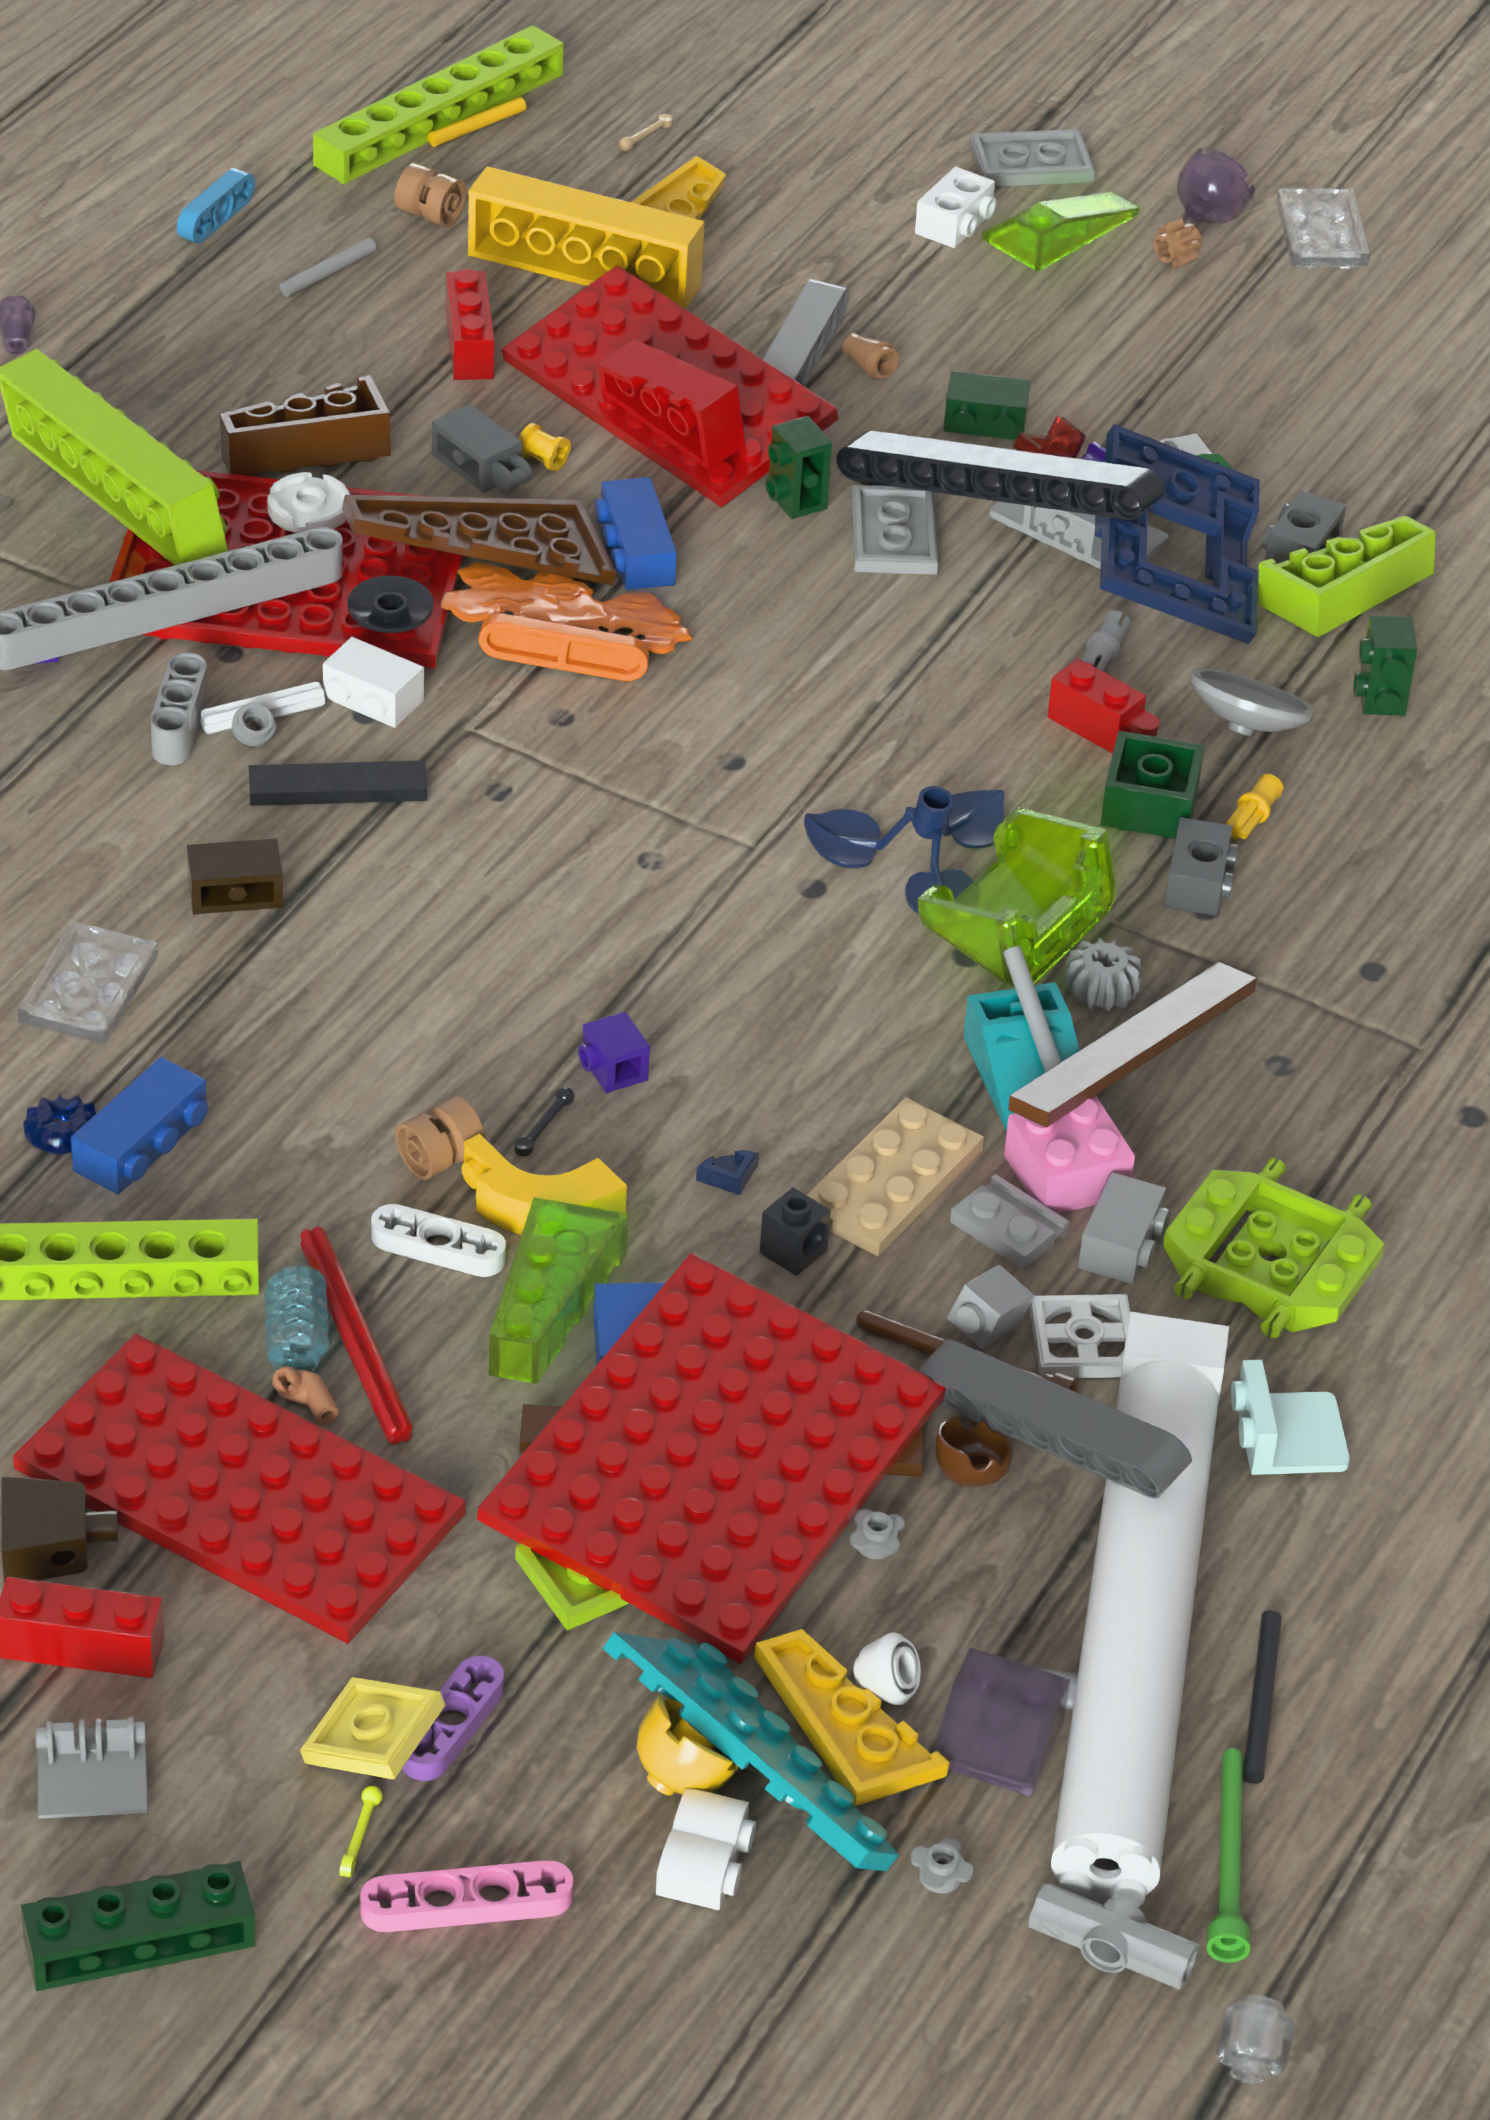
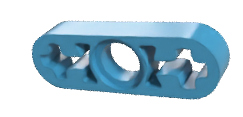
[177,168,255,244]

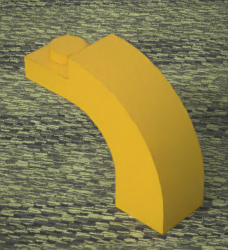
[461,1134,627,1240]

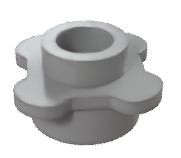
[850,1509,905,1559]
[911,1838,974,1893]

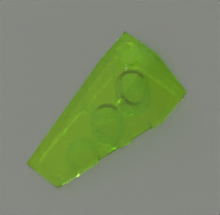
[981,192,1140,271]

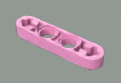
[360,1860,573,1932]

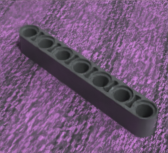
[916,1339,1192,1499]

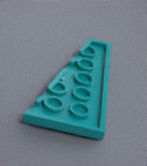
[602,1632,899,1871]

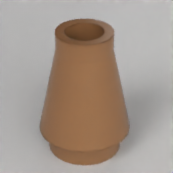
[843,333,899,379]

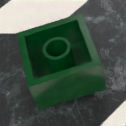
[1100,731,1205,839]

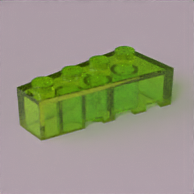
[489,1197,629,1384]

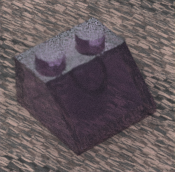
[933,1648,1070,1797]

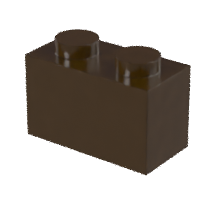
[187,838,283,914]

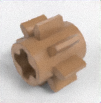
[1154,217,1202,269]

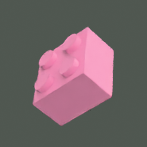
[1004,1096,1135,1214]

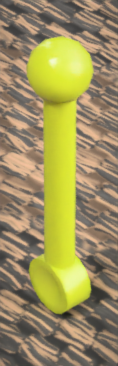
[340,1785,383,1878]

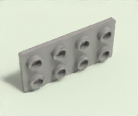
[989,501,1169,569]

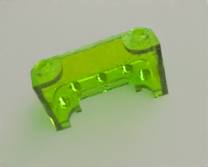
[917,807,1115,987]

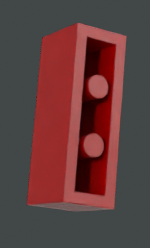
[445,269,494,380]
[0,1577,164,1679]

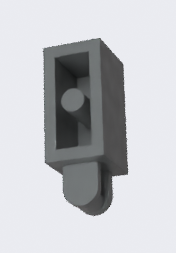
[432,404,533,493]

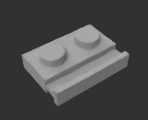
[950,1174,1069,1270]

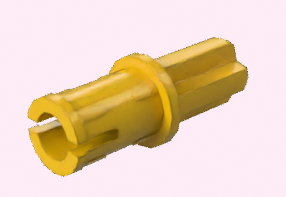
[1226,774,1284,841]

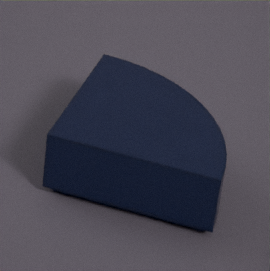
[696,1150,759,1195]

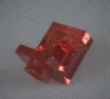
[1012,416,1086,458]

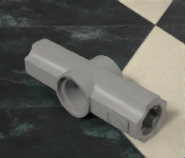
[1028,1882,1200,1990]

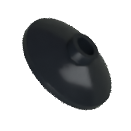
[347,576,433,633]

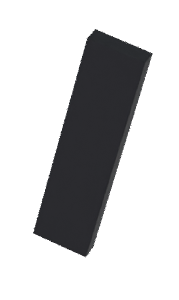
[249,760,427,806]

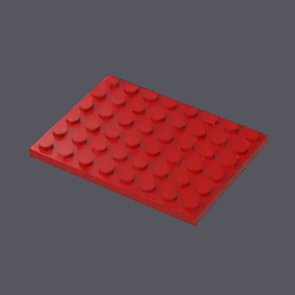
[109,470,465,668]
[477,1253,946,1664]

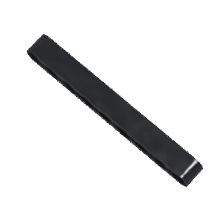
[836,431,1164,520]

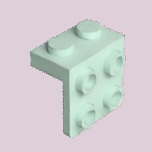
[1231,1360,1350,1475]

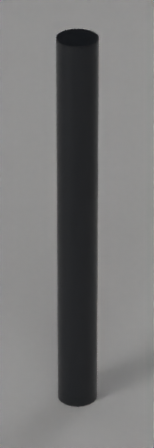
[1243,1610,1282,1784]

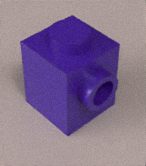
[578,1012,650,1093]

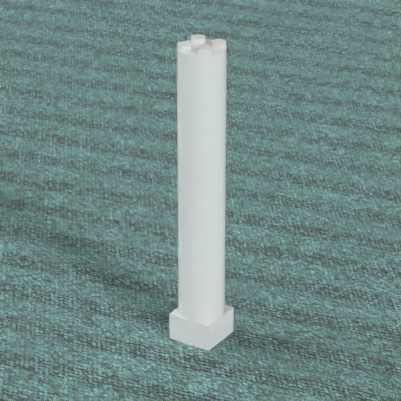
[1051,1312,1229,1907]

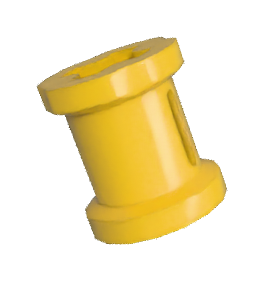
[519,423,571,472]

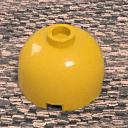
[637,1694,739,1796]

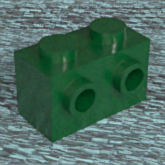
[766,416,832,519]
[1353,615,1417,716]

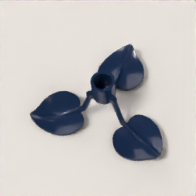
[804,786,1004,926]

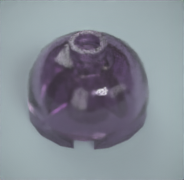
[1177,148,1255,224]

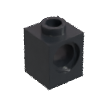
[759,1187,831,1276]

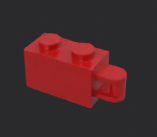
[1047,658,1160,754]

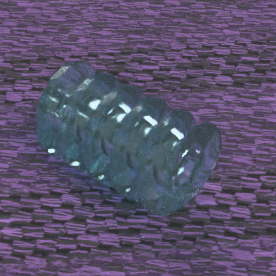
[264,1266,330,1372]

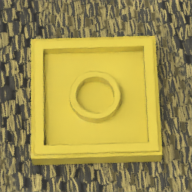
[300,1677,445,1779]

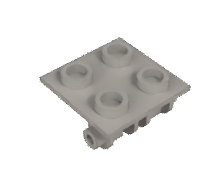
[36,1716,148,1819]

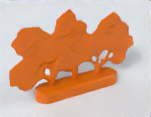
[440,562,693,681]

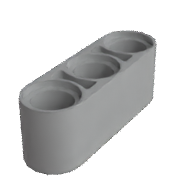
[151,652,208,765]

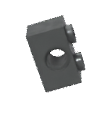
[1262,490,1346,564]
[1164,817,1238,916]

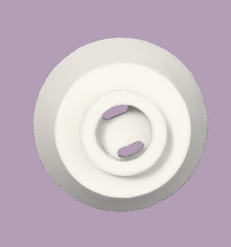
[854,1632,921,1705]

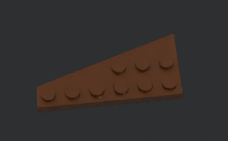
[342,495,617,586]

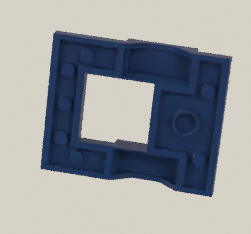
[1095,424,1260,644]

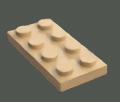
[807,1097,984,1257]

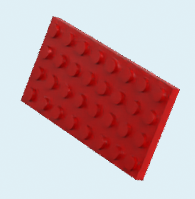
[501,265,838,508]
[13,1333,466,1644]

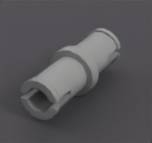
[1081,610,1131,671]

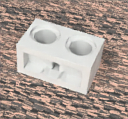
[915,166,996,248]

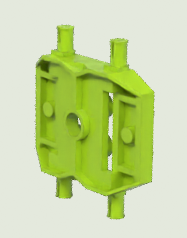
[1163,1158,1385,1338]

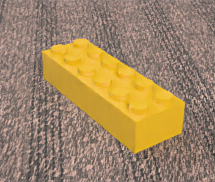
[468,166,705,309]

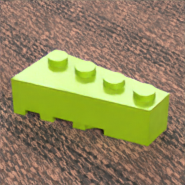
[1258,516,1436,637]

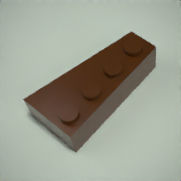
[220,375,391,477]

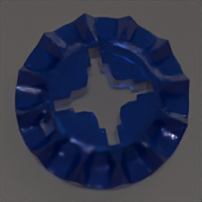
[23,1093,96,1154]

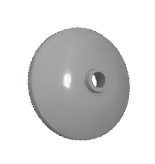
[1190,668,1315,736]

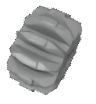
[1064,937,1142,1013]

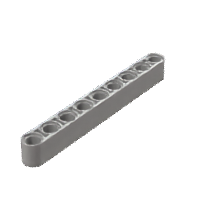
[0,527,343,670]

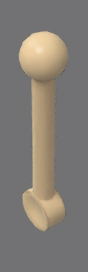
[619,114,673,152]

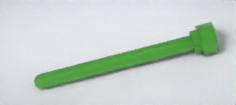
[1206,1747,1251,1963]

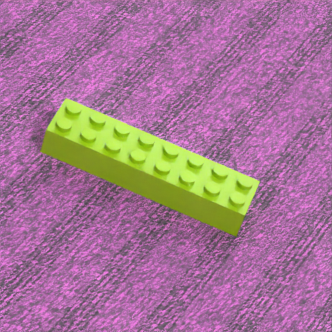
[0,349,228,565]

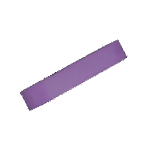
[402,1656,504,1781]

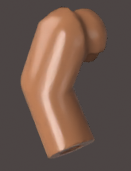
[272,1366,339,1425]

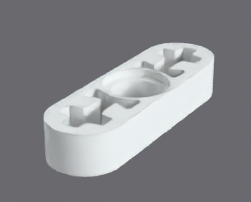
[371,1204,506,1277]

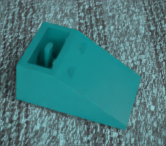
[963,982,1080,1130]

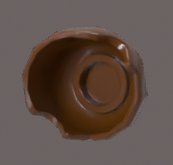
[935,1416,1013,1487]

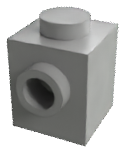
[947,1264,1035,1350]

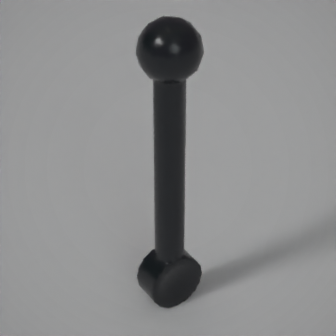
[514,1087,575,1156]

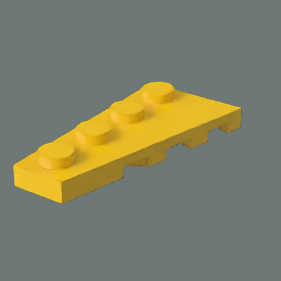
[631,156,727,220]
[754,1629,950,1806]

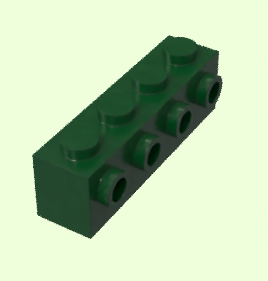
[21,1861,255,1991]

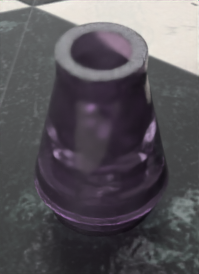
[0,295,36,355]

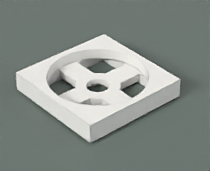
[1029,1294,1130,1378]

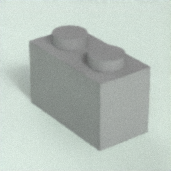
[1078,1172,1170,1285]

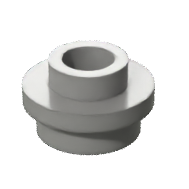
[231,703,276,746]

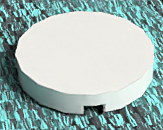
[268,472,350,533]

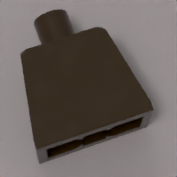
[1,1477,118,1583]

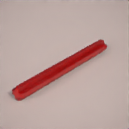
[300,1226,413,1445]

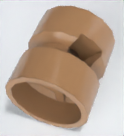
[395,163,467,228]
[395,1096,486,1180]

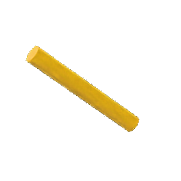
[428,97,526,147]

